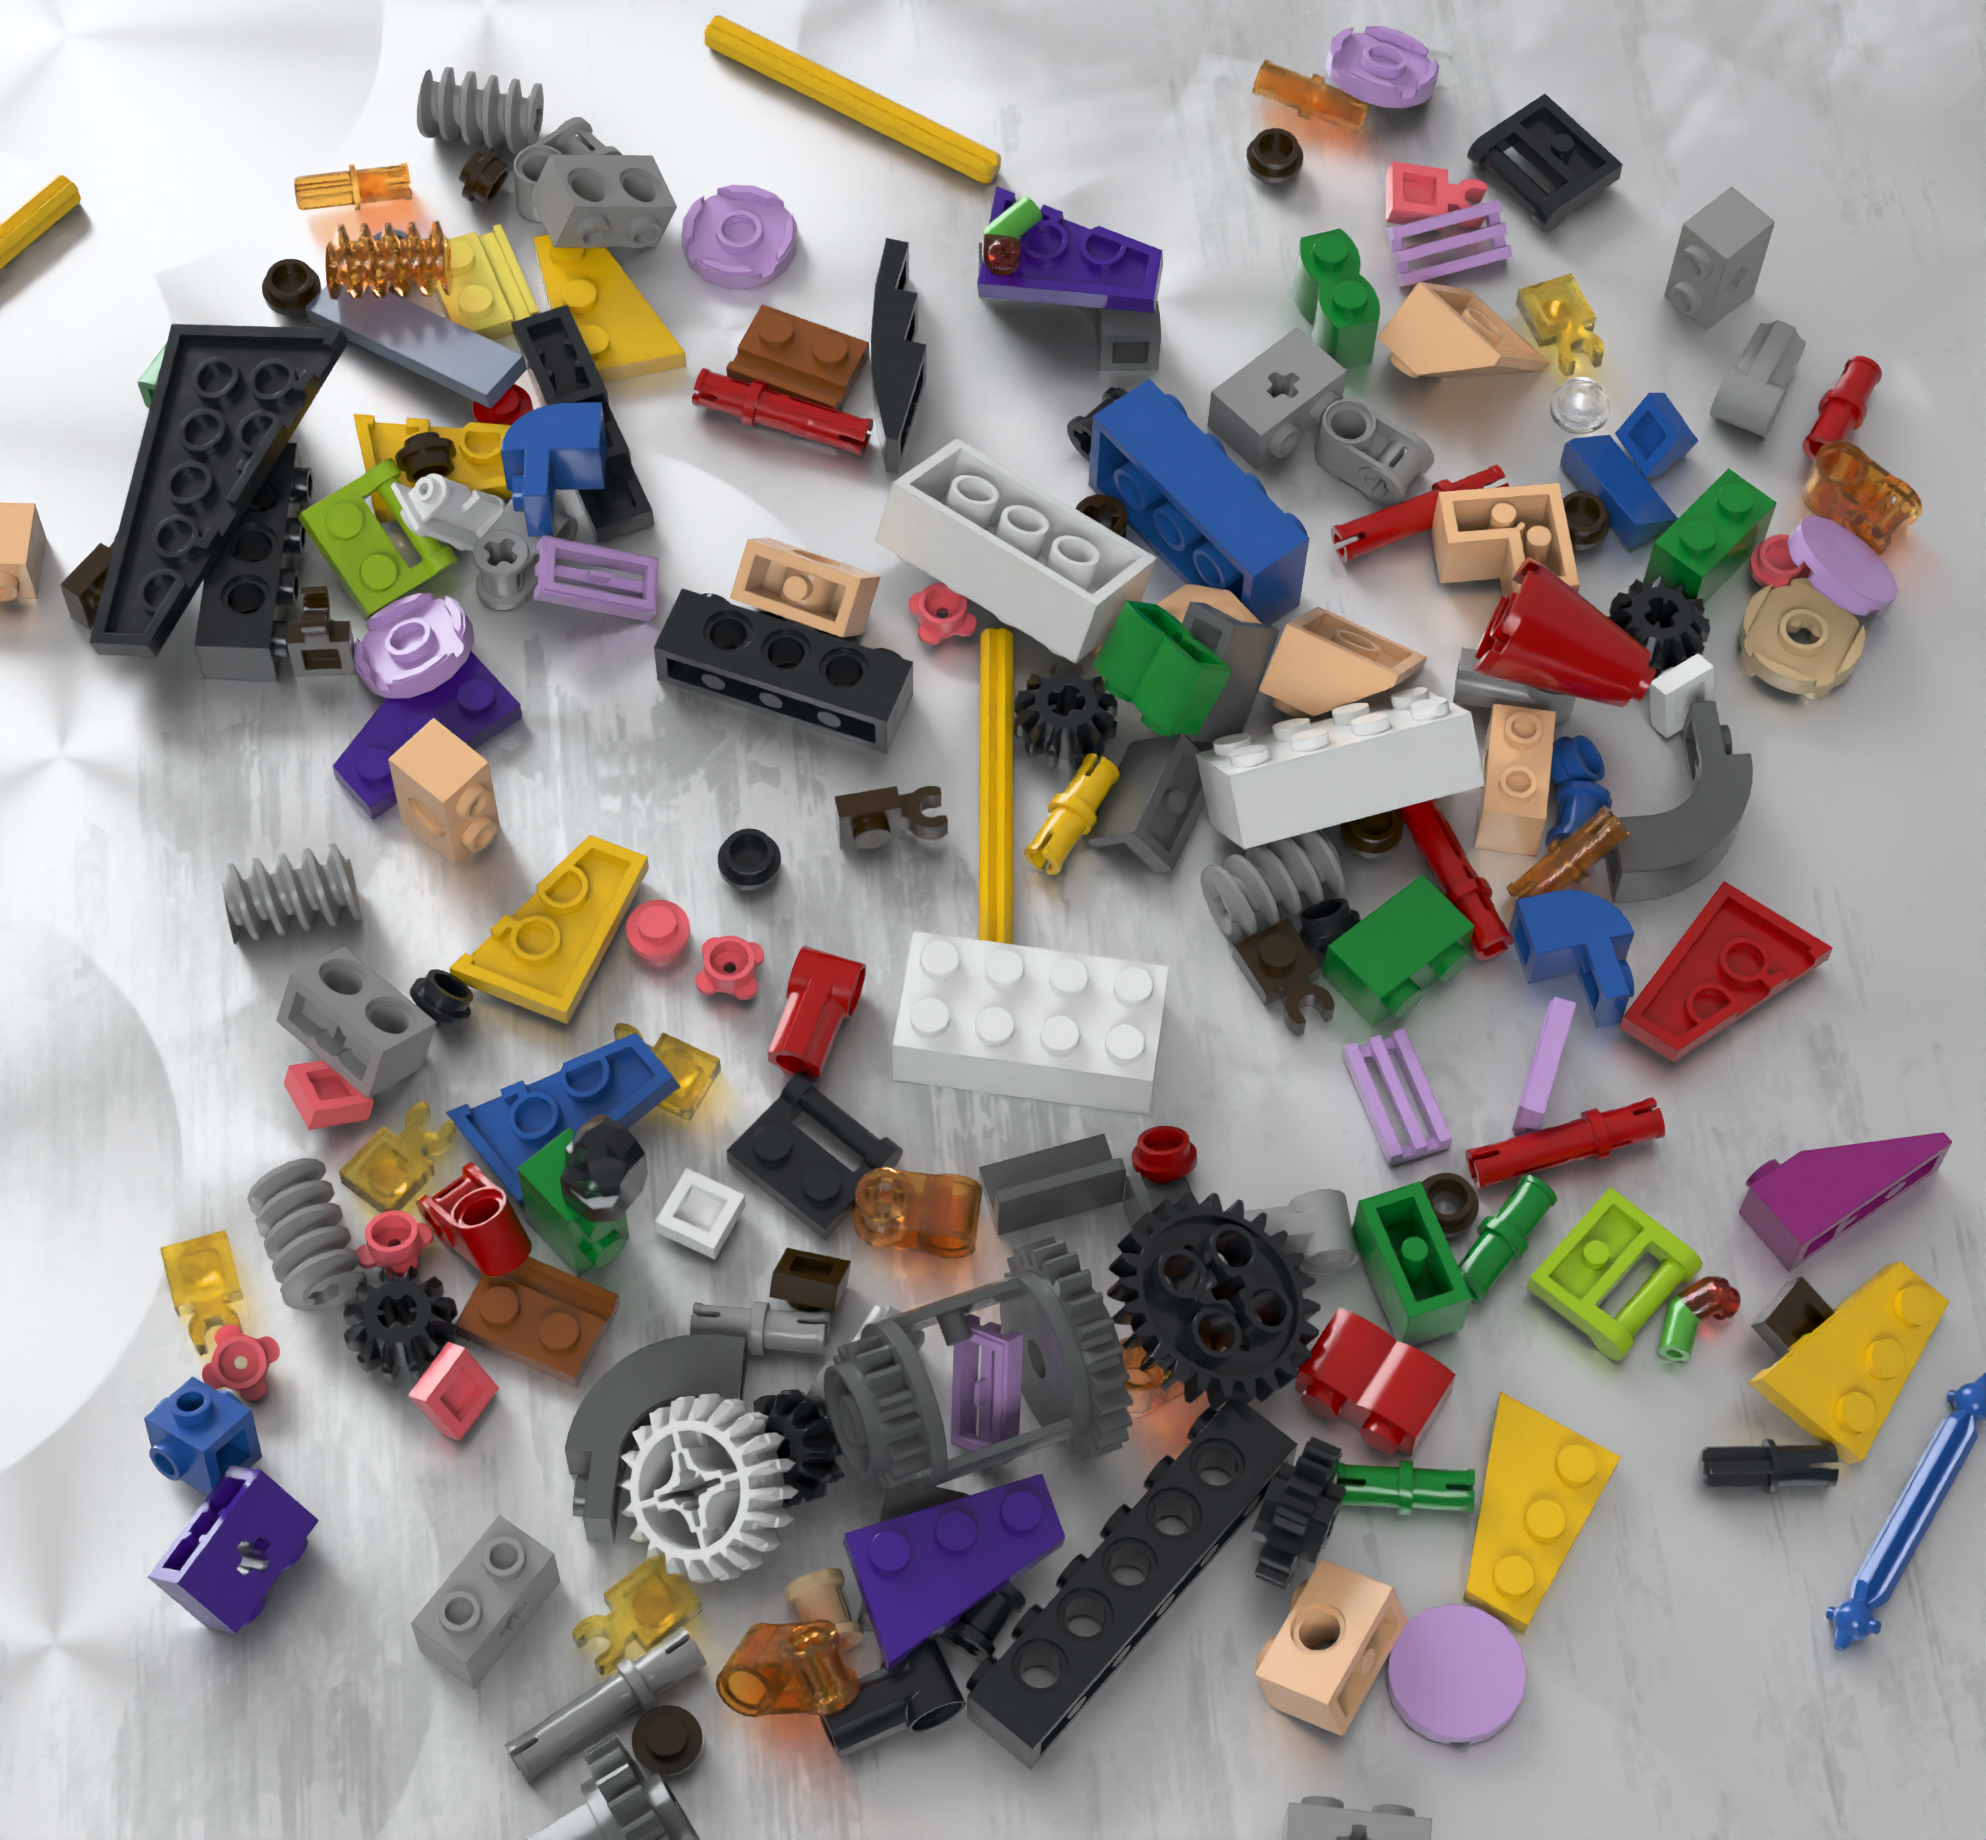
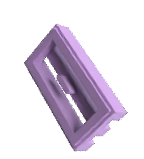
[1386,200,1513,286]
[533,535,659,622]
[1512,996,1576,1136]
[1343,1028,1452,1167]
[951,1313,1023,1465]

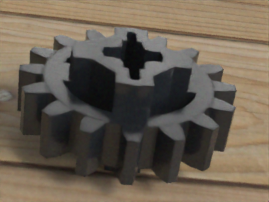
[1251,1437,1347,1589]

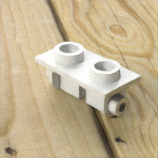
[391,474,506,552]

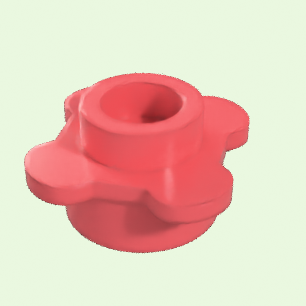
[908,582,977,645]
[695,936,764,1001]
[356,1210,433,1277]
[202,1324,280,1401]

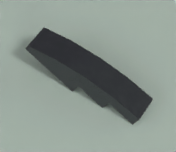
[871,238,927,474]
[511,305,654,543]

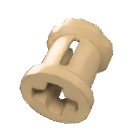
[784,1568,864,1659]

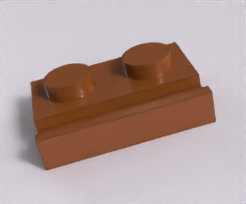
[726,304,870,410]
[455,1256,620,1387]

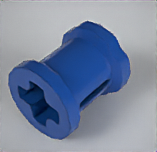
[1545,780,1612,863]

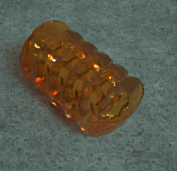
[325,221,453,300]

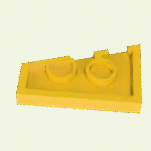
[1748,1261,1950,1464]

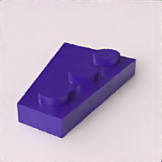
[977,186,1163,313]
[332,651,522,820]
[843,1474,1065,1671]

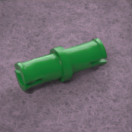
[1458,1175,1557,1302]
[1336,1460,1475,1515]

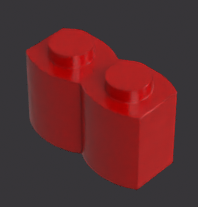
[1295,1308,1456,1457]

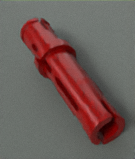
[692,368,873,457]
[1331,465,1509,563]
[1396,799,1513,960]
[1465,1097,1665,1190]

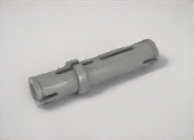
[504,1626,707,1783]

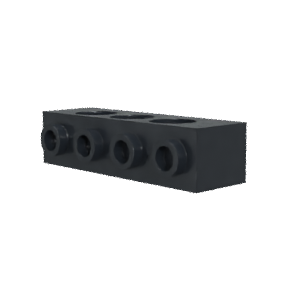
[194,443,313,681]
[654,588,913,754]

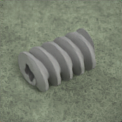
[416,67,544,154]
[1200,829,1346,936]
[222,843,362,945]
[247,1158,368,1311]

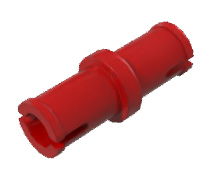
[1802,355,1882,464]

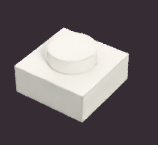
[1650,653,1715,739]
[655,1168,746,1260]

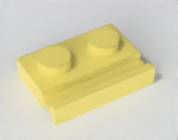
[420,224,539,340]

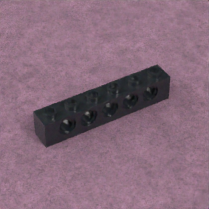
[966,1398,1298,1770]

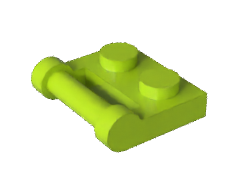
[298,458,459,620]
[1526,1187,1703,1361]

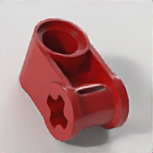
[415,1162,532,1276]

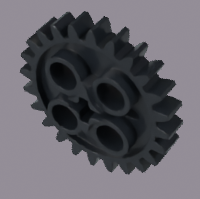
[1107,1193,1321,1410]

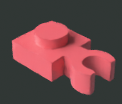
[1386,161,1487,230]

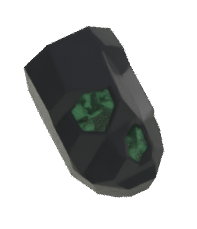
[560,1114,648,1223]

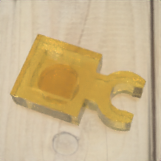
[1516,273,1604,377]
[614,1023,721,1122]
[339,1101,457,1213]
[160,1230,244,1356]
[572,1554,702,1675]

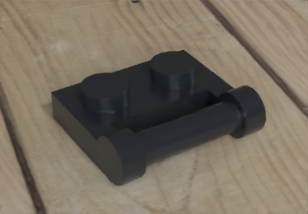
[1467,94,1623,231]
[726,1071,903,1240]

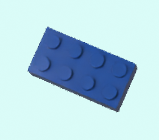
[1088,379,1310,626]

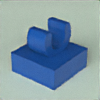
[1615,393,1699,478]

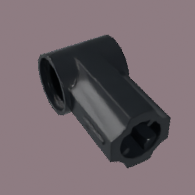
[814,1639,966,1759]

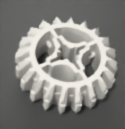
[617,1393,799,1583]

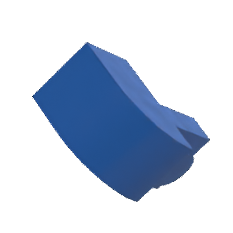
[501,402,607,537]
[1509,890,1634,1029]

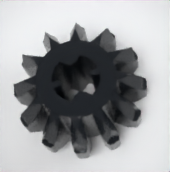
[1607,575,1710,680]
[1013,663,1118,771]
[343,1265,459,1384]
[753,1389,845,1508]

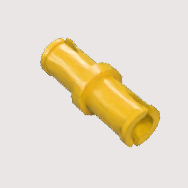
[1024,753,1120,875]

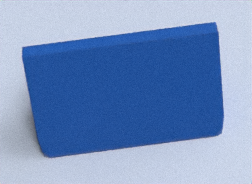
[1560,435,1678,550]

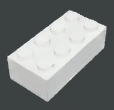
[874,438,1157,664]
[1196,687,1485,849]
[892,931,1169,1115]

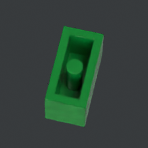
[1643,468,1777,604]
[1322,874,1475,1028]
[517,1128,629,1278]
[1352,1181,1472,1346]

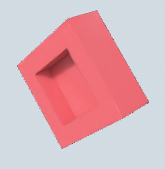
[284,1060,374,1130]
[408,1342,499,1441]

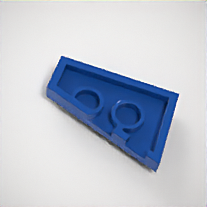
[445,1033,680,1210]

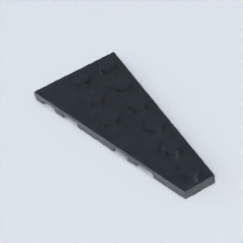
[89,324,349,657]

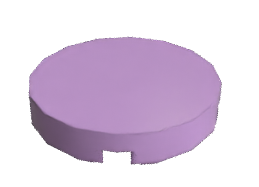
[1325,26,1439,108]
[681,185,797,289]
[1787,515,1898,616]
[353,593,474,699]
[1386,1604,1527,1744]

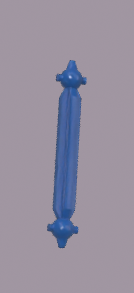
[1826,1373,1986,1652]

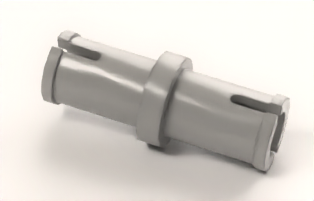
[690,1302,830,1356]

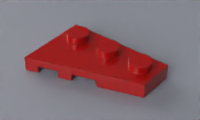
[1619,881,1833,1063]

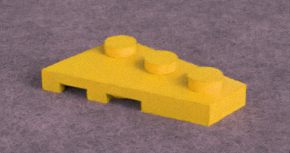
[533,234,686,383]
[353,414,512,524]
[449,835,649,1024]
[1463,1391,1621,1634]

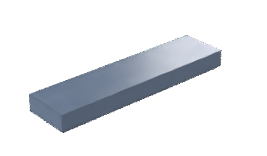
[305,269,527,409]

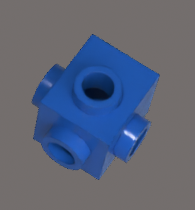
[144,1376,262,1495]

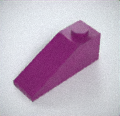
[1738,1132,1952,1272]

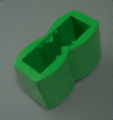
[1293,228,1380,369]
[1093,600,1232,737]

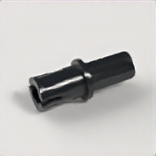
[1698,1439,1839,1494]

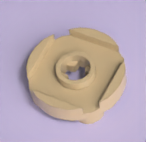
[1739,578,1866,699]

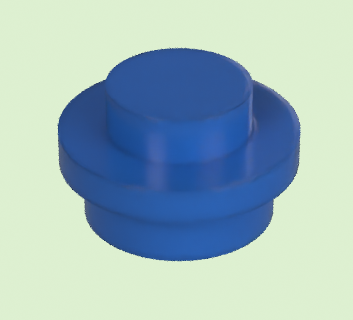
[1550,735,1605,786]

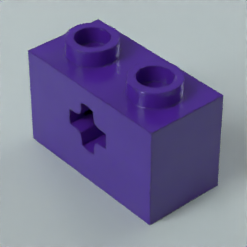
[147,1465,319,1634]

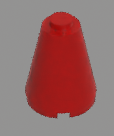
[1473,557,1656,708]

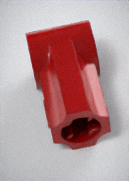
[768,946,866,1077]

